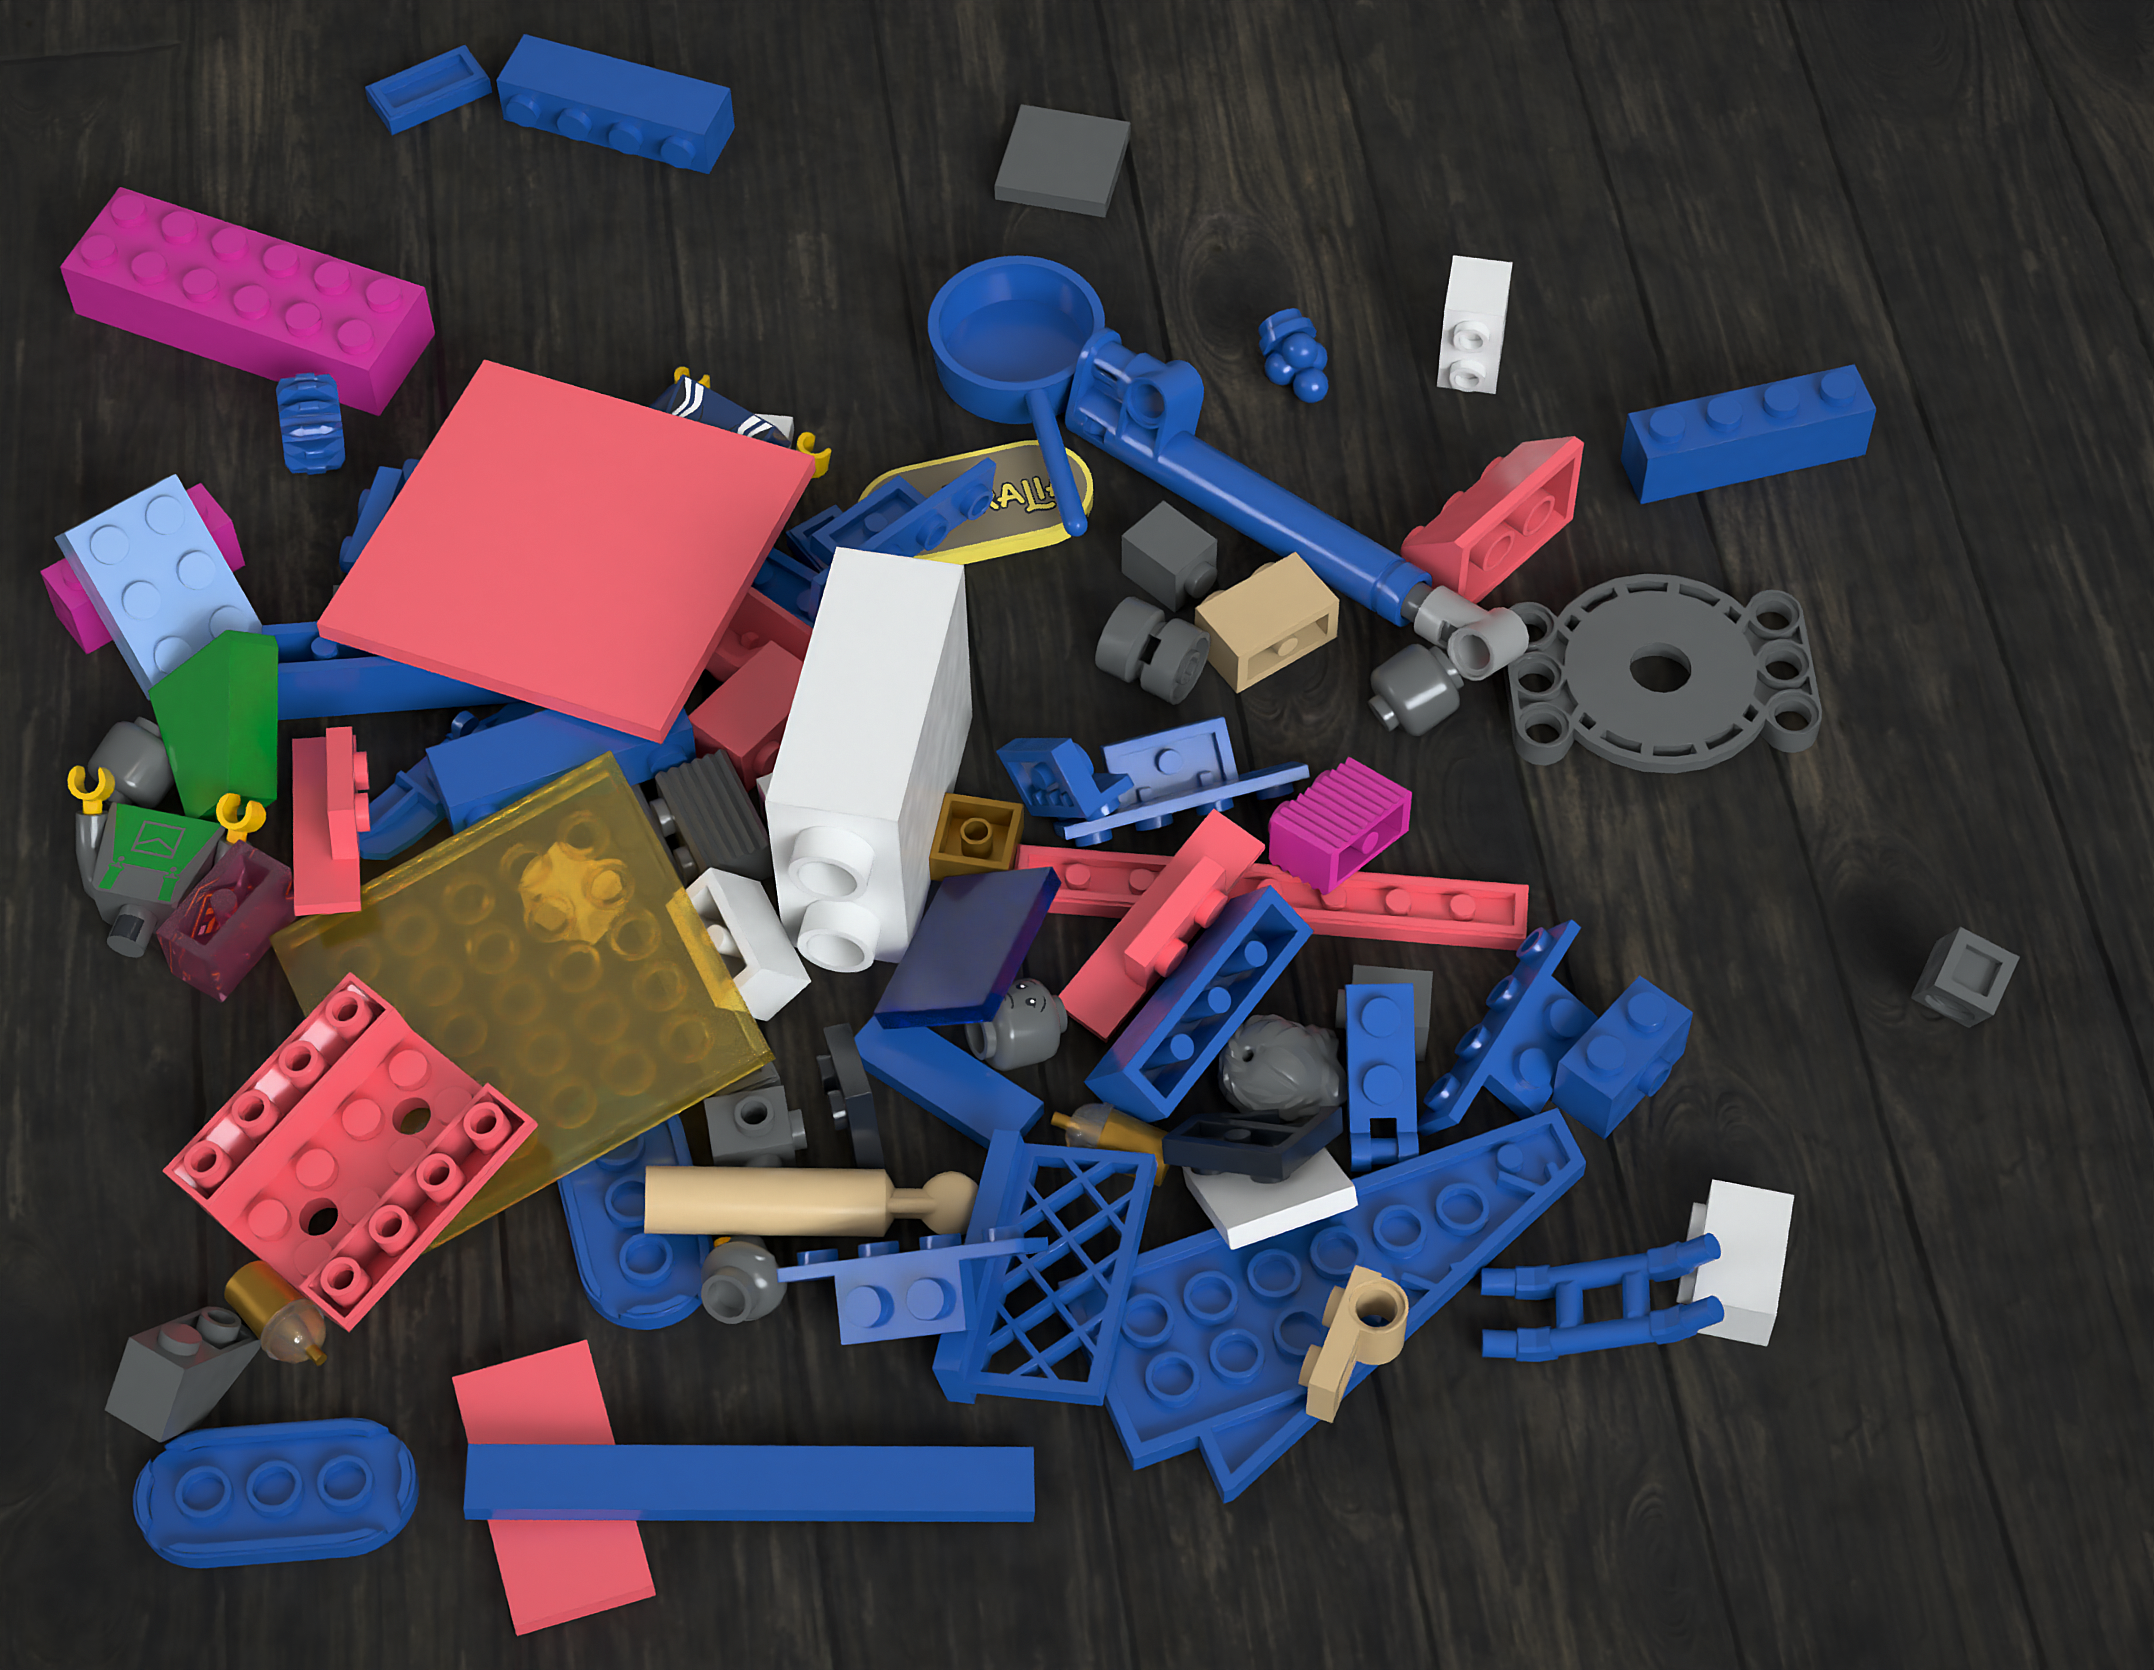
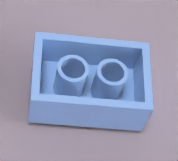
[54,474,262,701]

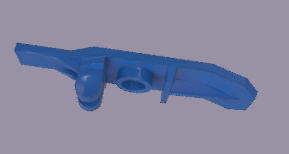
[359,700,542,860]

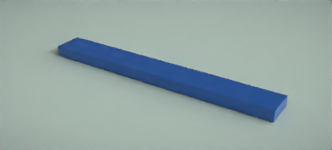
[464,1444,1035,1522]

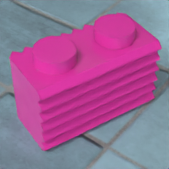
[1268,757,1412,895]

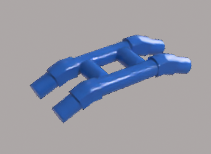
[1480,1233,1725,1362]

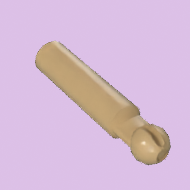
[644,1166,979,1237]

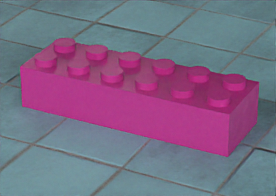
[60,187,435,416]

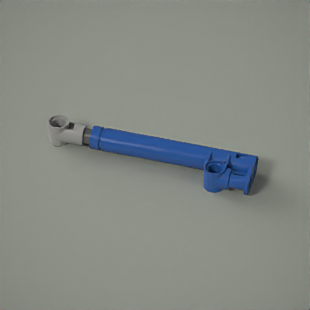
[1065,327,1529,681]

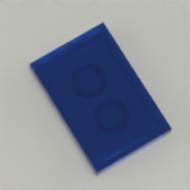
[873,866,1062,1030]

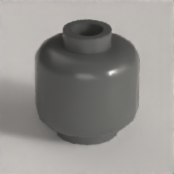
[1368,644,1464,736]
[87,717,175,809]

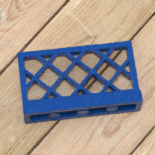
[932,1129,1158,1406]

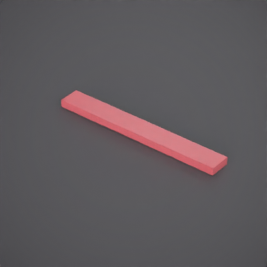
[1011,844,1529,951]

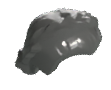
[1217,1014,1347,1124]

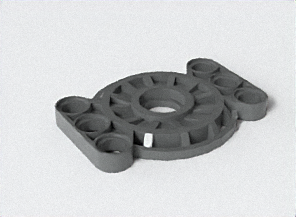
[1503,574,1822,774]

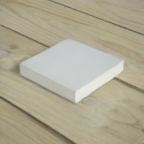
[1182,1147,1358,1249]

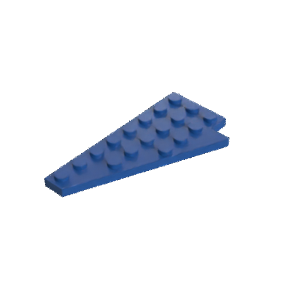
[1058,1108,1586,1504]

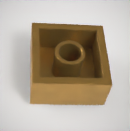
[929,792,1024,892]

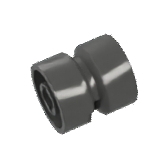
[1095,596,1211,705]

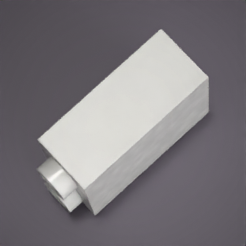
[765,547,972,972]

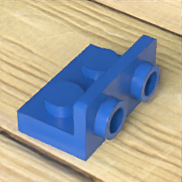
[996,738,1134,822]

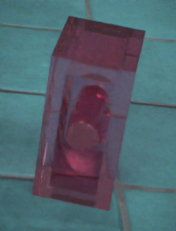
[156,839,297,1002]

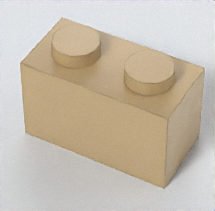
[1195,552,1339,694]

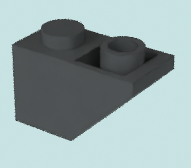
[105,1306,262,1443]

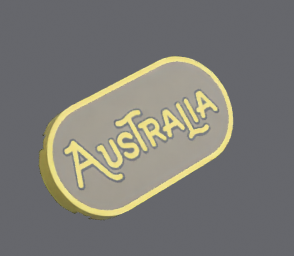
[858,440,1093,565]

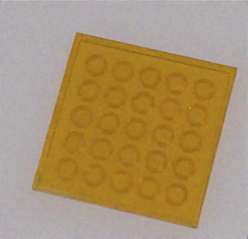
[269,750,776,1256]

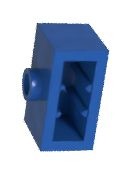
[1552,975,1693,1140]

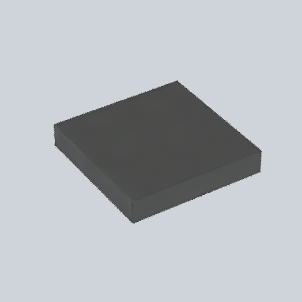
[994,104,1130,217]

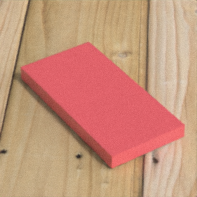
[452,1339,656,1636]

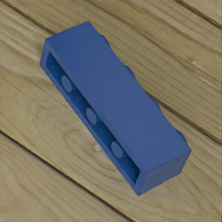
[496,34,735,174]
[1621,364,1876,504]
[262,622,522,720]
[425,707,697,843]
[1084,885,1314,1123]

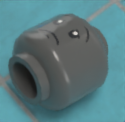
[964,978,1068,1071]

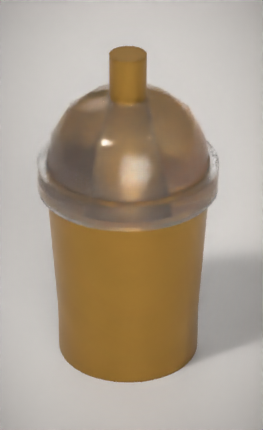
[1051,1102,1170,1186]
[224,1260,327,1366]

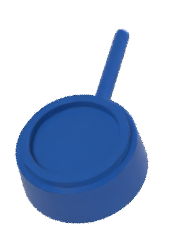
[928,256,1105,537]

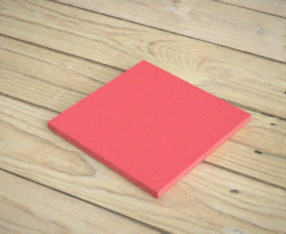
[317,359,816,744]

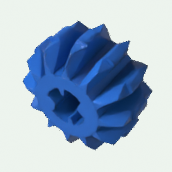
[276,372,345,475]

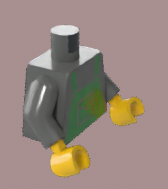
[67,765,266,958]

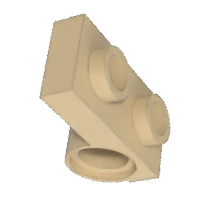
[1298,1265,1409,1423]

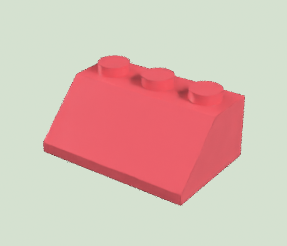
[1400,436,1584,604]

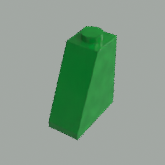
[148,630,278,823]

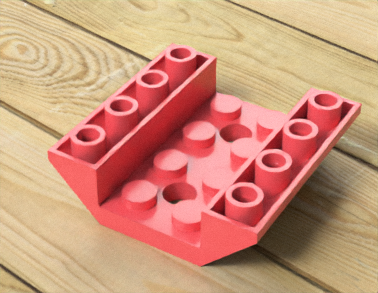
[163,972,538,1332]

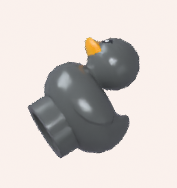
[701,1235,787,1324]

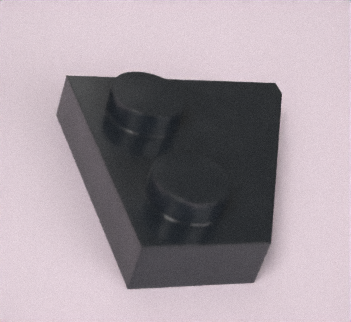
[816,1022,886,1171]
[1161,1105,1343,1184]

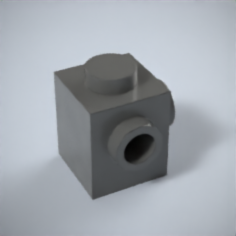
[704,1085,807,1168]

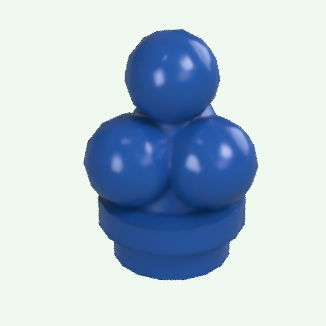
[1258,308,1329,403]

